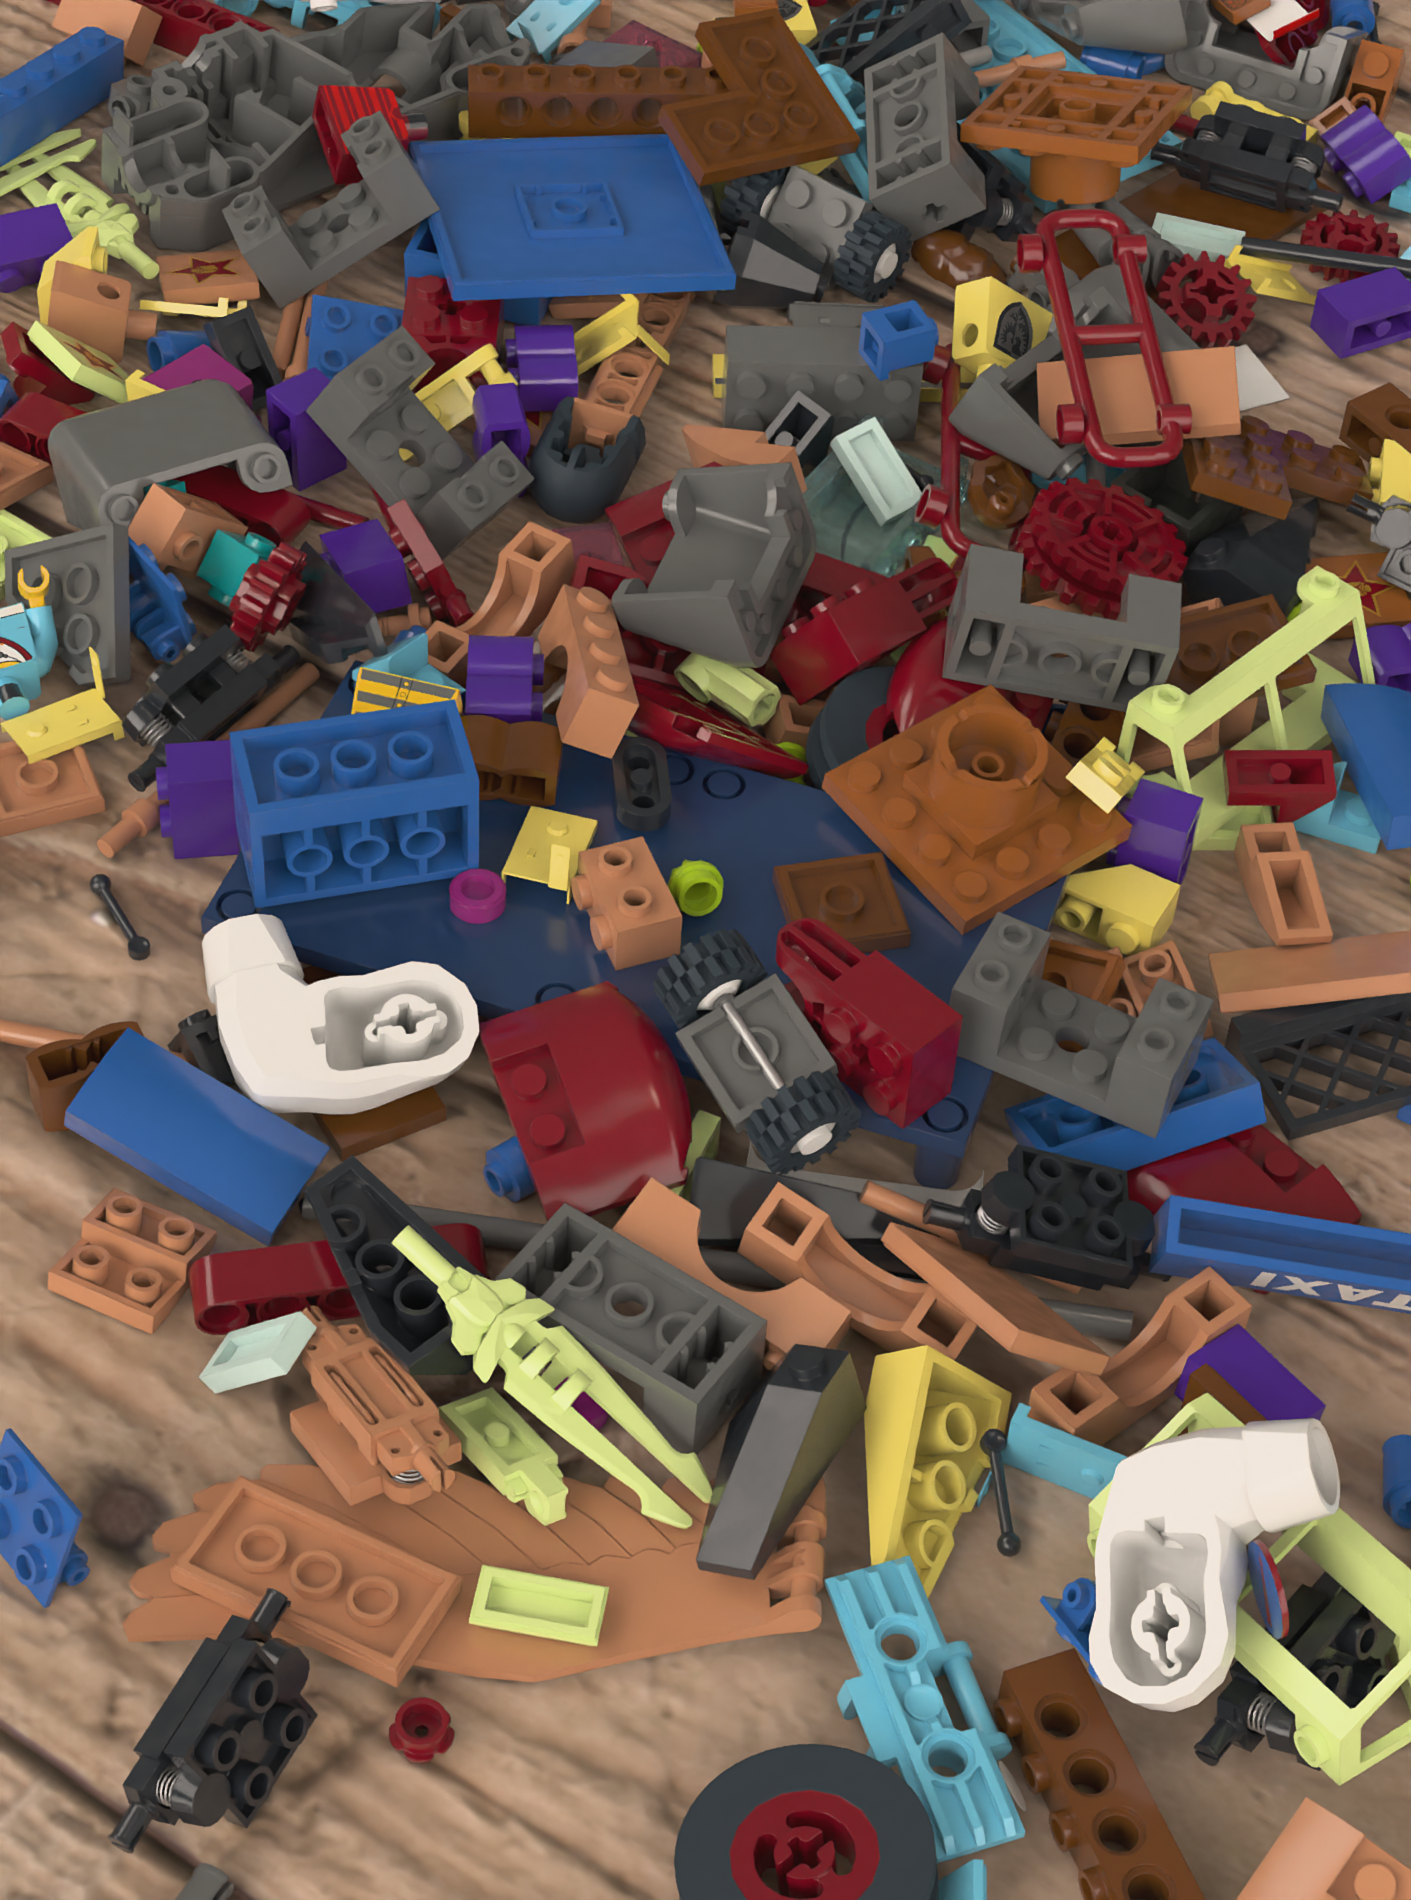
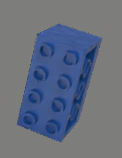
[229,699,479,908]

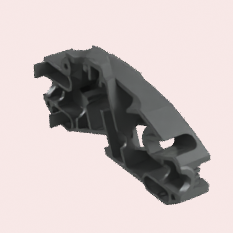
[101,2,532,251]

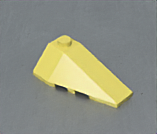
[864,1345,1012,1598]

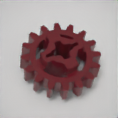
[1299,209,1400,283]
[1154,251,1257,349]
[229,542,308,652]

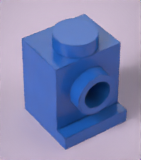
[858,300,939,381]

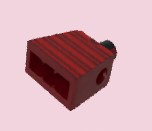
[312,85,428,185]

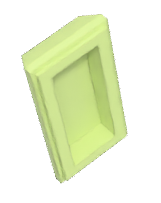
[469,1565,609,1646]

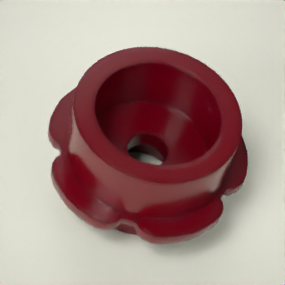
[389,1697,455,1763]

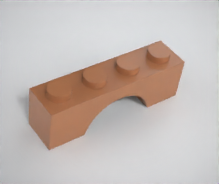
[425,521,575,689]
[538,584,639,759]
[612,1177,852,1370]
[737,1182,978,1361]
[1027,1266,1252,1446]

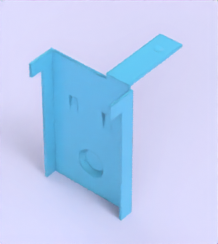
[506,0,601,64]
[977,1403,1127,1507]

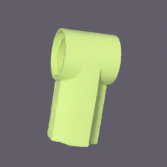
[674,653,782,728]

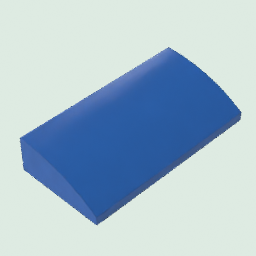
[1321,683,1411,850]
[64,1027,331,1247]
[1004,1037,1267,1171]

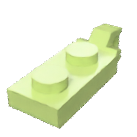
[438,1387,568,1526]

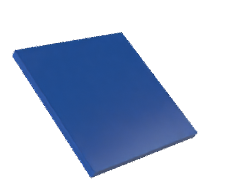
[408,134,736,301]

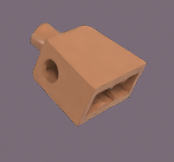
[47,260,157,364]

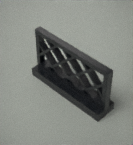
[805,0,972,95]
[1224,992,1411,1141]

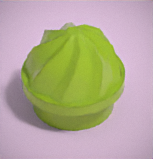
[668,859,724,916]

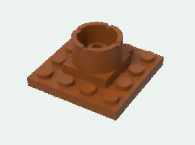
[960,65,1192,204]
[822,684,1132,935]

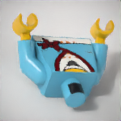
[0,565,58,720]

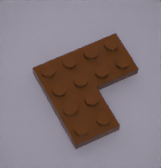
[657,8,861,186]
[1182,415,1374,520]

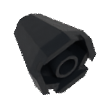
[712,210,829,310]

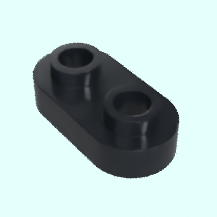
[611,737,672,832]

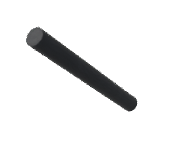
[1240,236,1411,279]

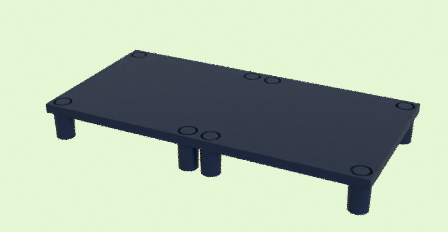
[201,660,1070,1190]

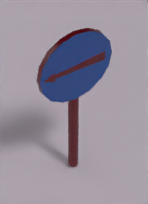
[1246,1539,1289,1640]

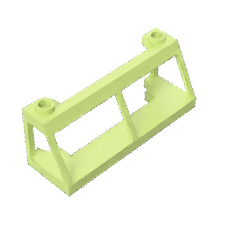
[1116,565,1375,850]
[1087,1393,1411,1786]

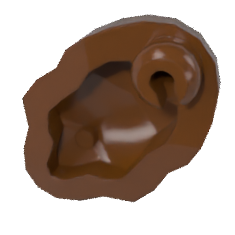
[910,229,1007,290]
[967,455,1035,530]

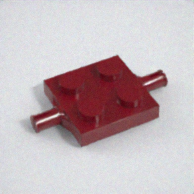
[386,499,474,628]

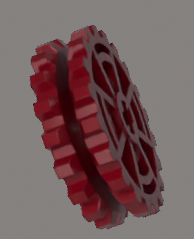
[1017,478,1188,621]

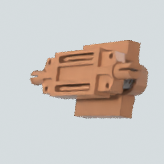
[290,1306,462,1506]

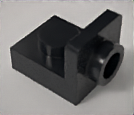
[167,1009,236,1087]

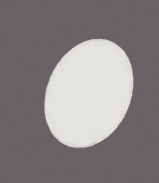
[998,1761,1027,1811]

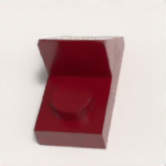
[0,322,95,405]
[1222,750,1337,823]

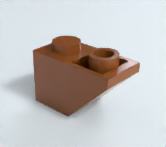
[1344,39,1406,124]

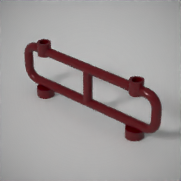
[1017,208,1192,468]
[914,342,1032,572]

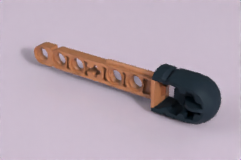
[528,291,698,524]

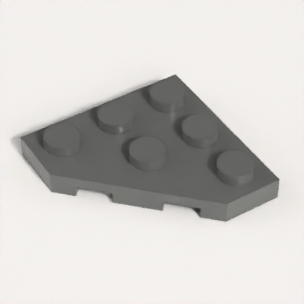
[5,523,131,688]

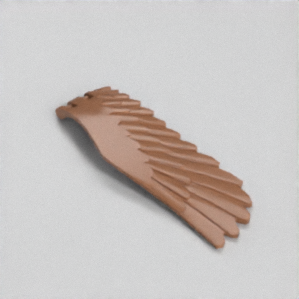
[122,1464,827,1682]

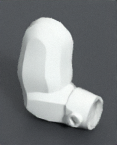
[202,914,479,1114]
[1089,1418,1340,1712]

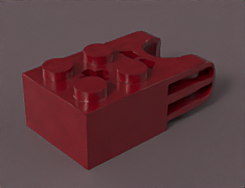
[402,275,505,394]
[769,557,958,706]
[775,917,963,1129]

